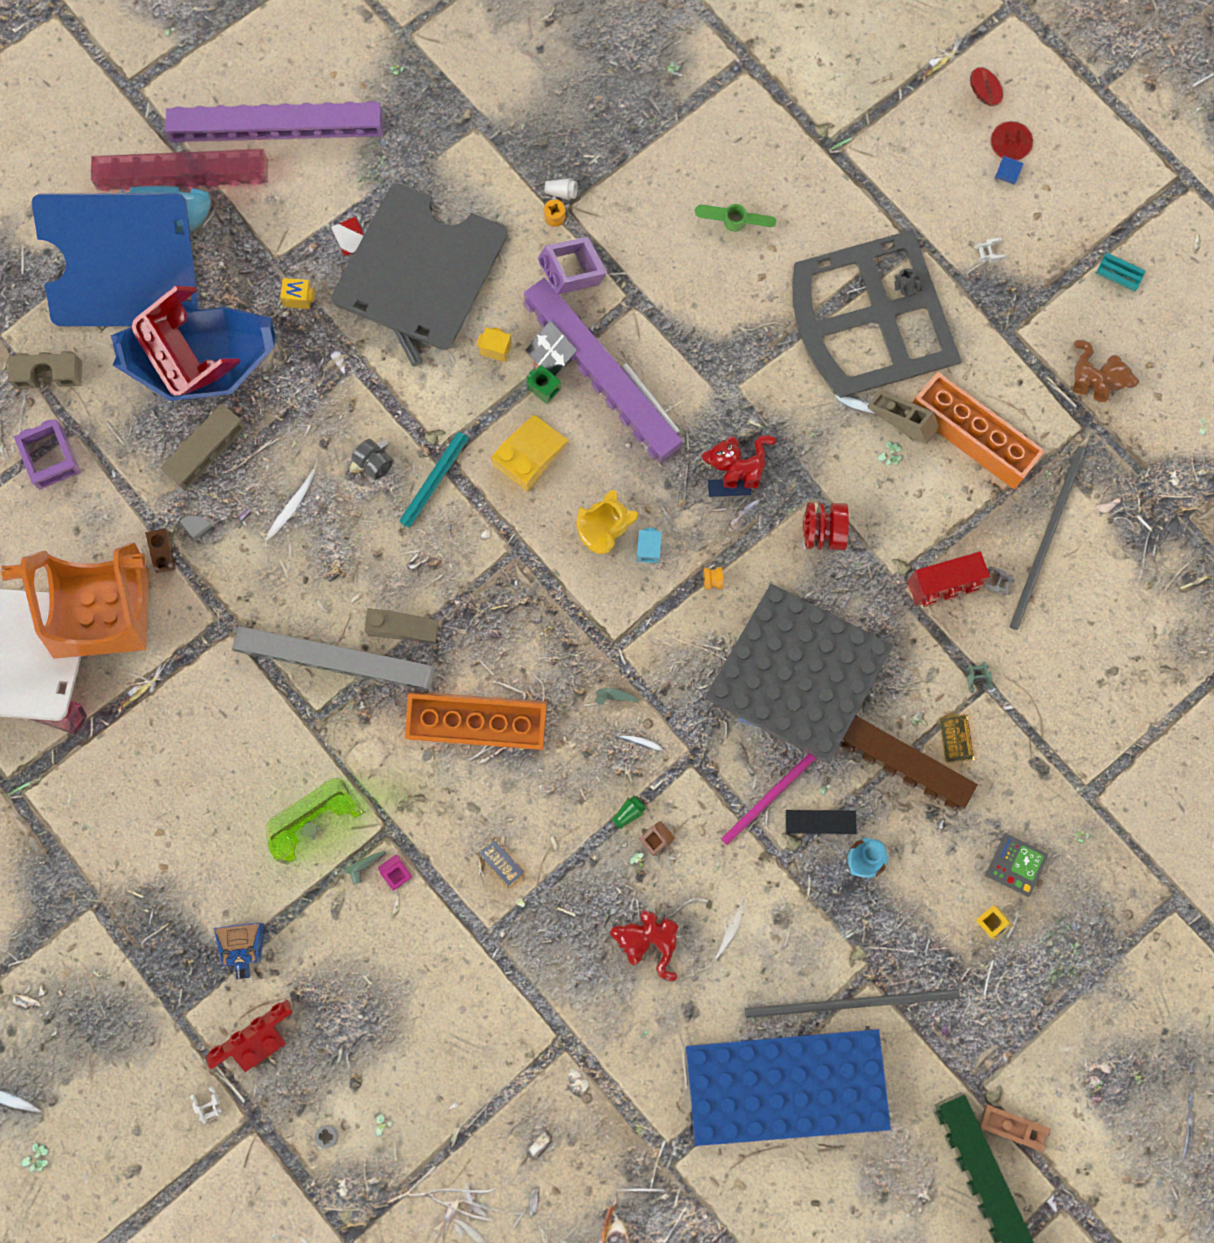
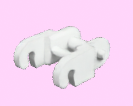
[975,238,1007,264]
[190,1086,222,1124]

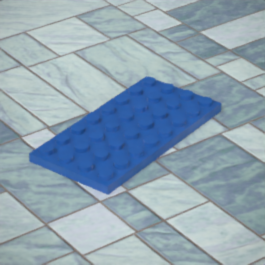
[686,1029,891,1146]

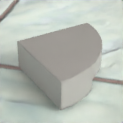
[180,516,212,540]

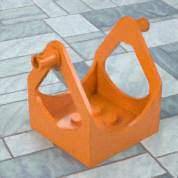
[1,543,149,659]

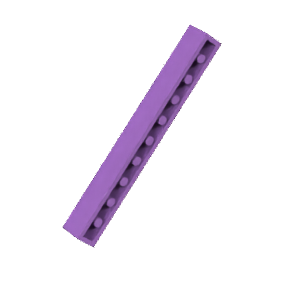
[165,101,383,142]
[523,277,682,463]

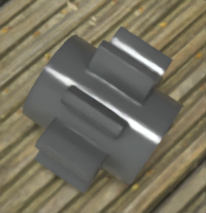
[894,268,921,296]

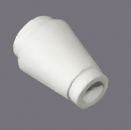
[545,178,578,200]

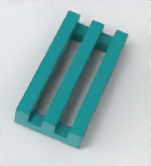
[1096,252,1146,292]

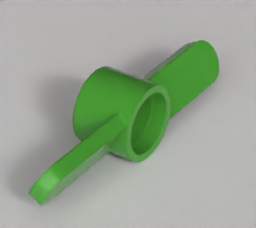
[695,204,776,232]

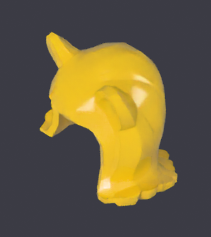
[576,490,639,555]

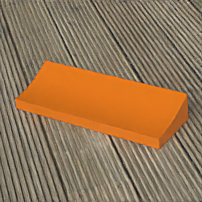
[912,372,1045,490]
[405,691,548,750]

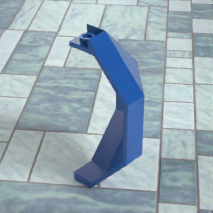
[111,307,276,401]

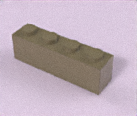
[160,404,246,491]

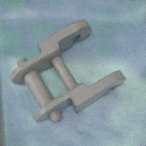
[982,566,1015,596]

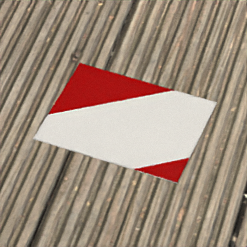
[331,217,364,256]

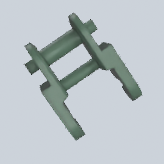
[966,661,994,693]

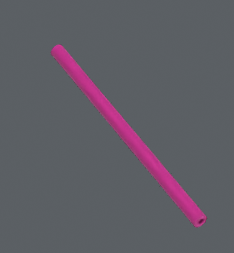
[721,753,816,845]

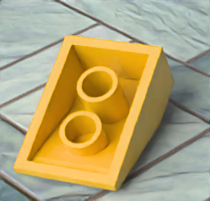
[491,415,569,492]

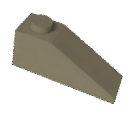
[867,390,939,444]
[364,608,439,643]

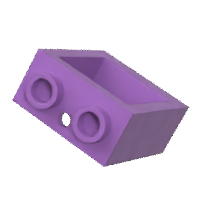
[537,237,607,295]
[14,419,81,490]

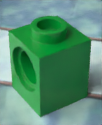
[526,365,561,404]

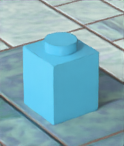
[637,528,662,564]

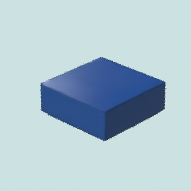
[995,156,1024,185]

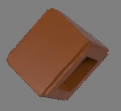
[639,821,675,856]

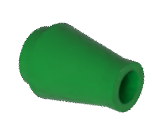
[612,795,647,829]

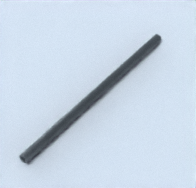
[1009,446,1086,630]
[745,989,960,1018]

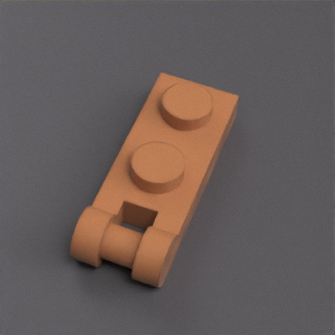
[979,1104,1051,1152]

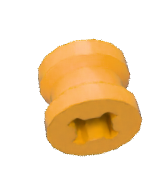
[544,199,566,227]
[703,567,723,590]

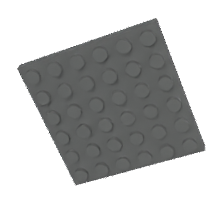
[705,583,893,764]

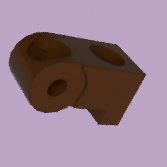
[145,528,176,574]

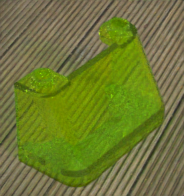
[265,778,366,865]

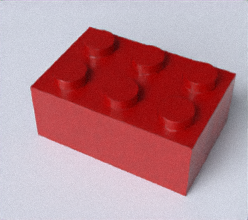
[907,551,990,607]

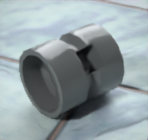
[351,438,394,481]

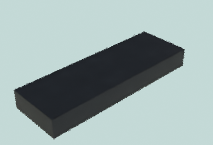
[785,810,857,835]

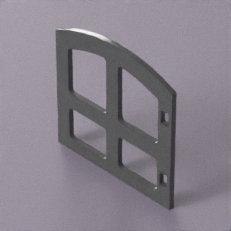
[792,229,962,398]

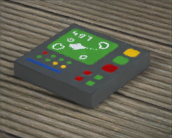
[985,833,1049,897]

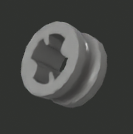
[315,1125,338,1148]

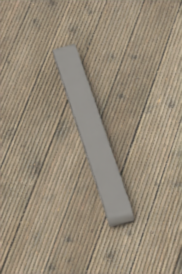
[232,627,435,691]

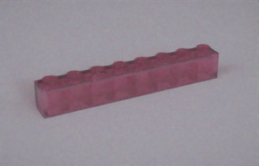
[91,149,268,191]

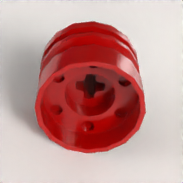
[802,502,849,551]

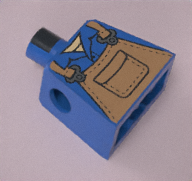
[214,923,264,980]

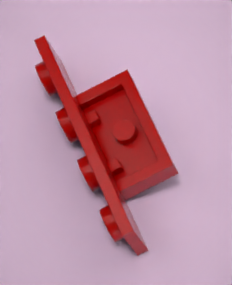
[206,999,293,1072]

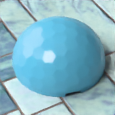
[120,186,211,233]

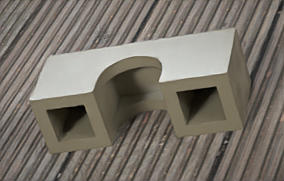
[8,351,82,389]

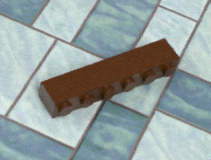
[841,716,978,812]

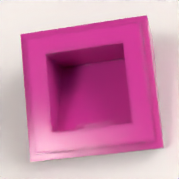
[378,854,412,891]

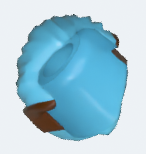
[847,837,889,879]

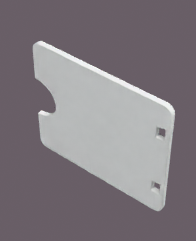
[0,589,81,721]

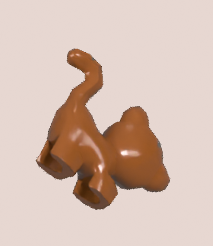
[1073,340,1139,402]

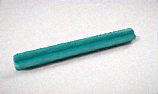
[400,432,468,528]

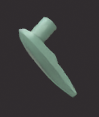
[595,688,638,705]
[344,851,387,884]

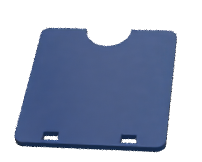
[31,193,199,326]

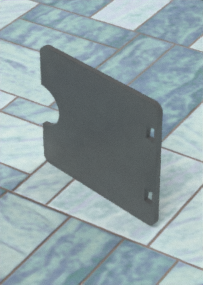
[332,183,508,350]

